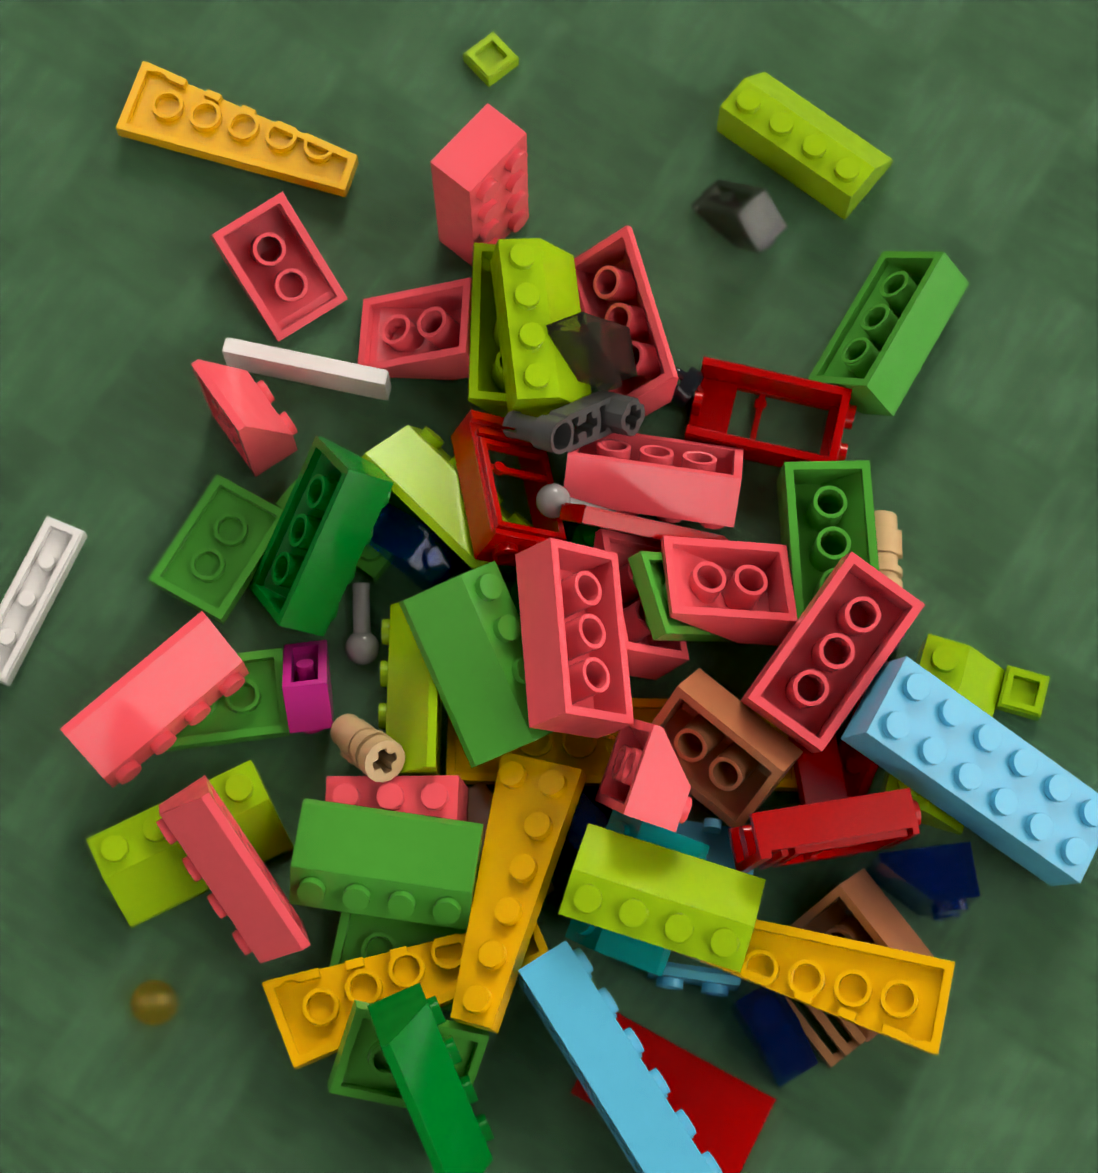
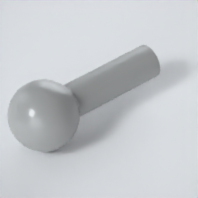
[536,483,616,518]
[345,583,379,665]

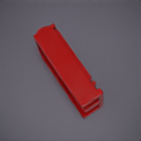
[684,356,857,468]
[451,410,567,567]
[728,788,922,873]

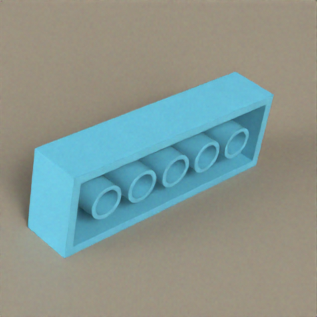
[841,656,1098,886]
[518,940,723,1173]

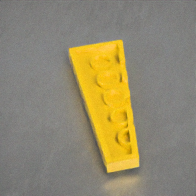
[116,61,359,198]
[450,753,587,1034]
[674,919,955,1056]
[262,923,549,1070]

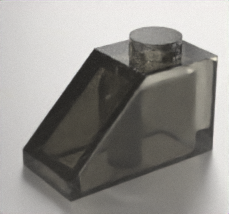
[691,179,788,253]
[546,312,637,391]

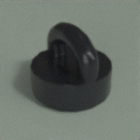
[671,366,704,409]

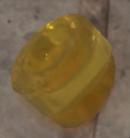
[130,979,179,1027]

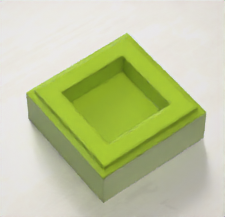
[463,31,519,87]
[995,665,1050,721]

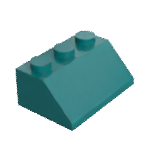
[565,810,710,977]

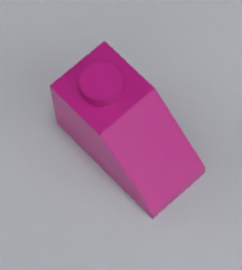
[282,640,334,734]

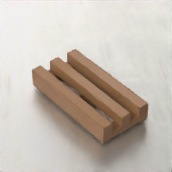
[773,992,867,1069]

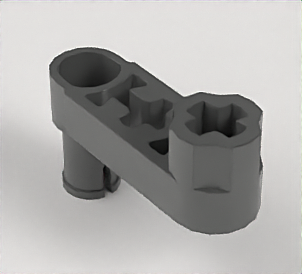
[503,390,645,454]

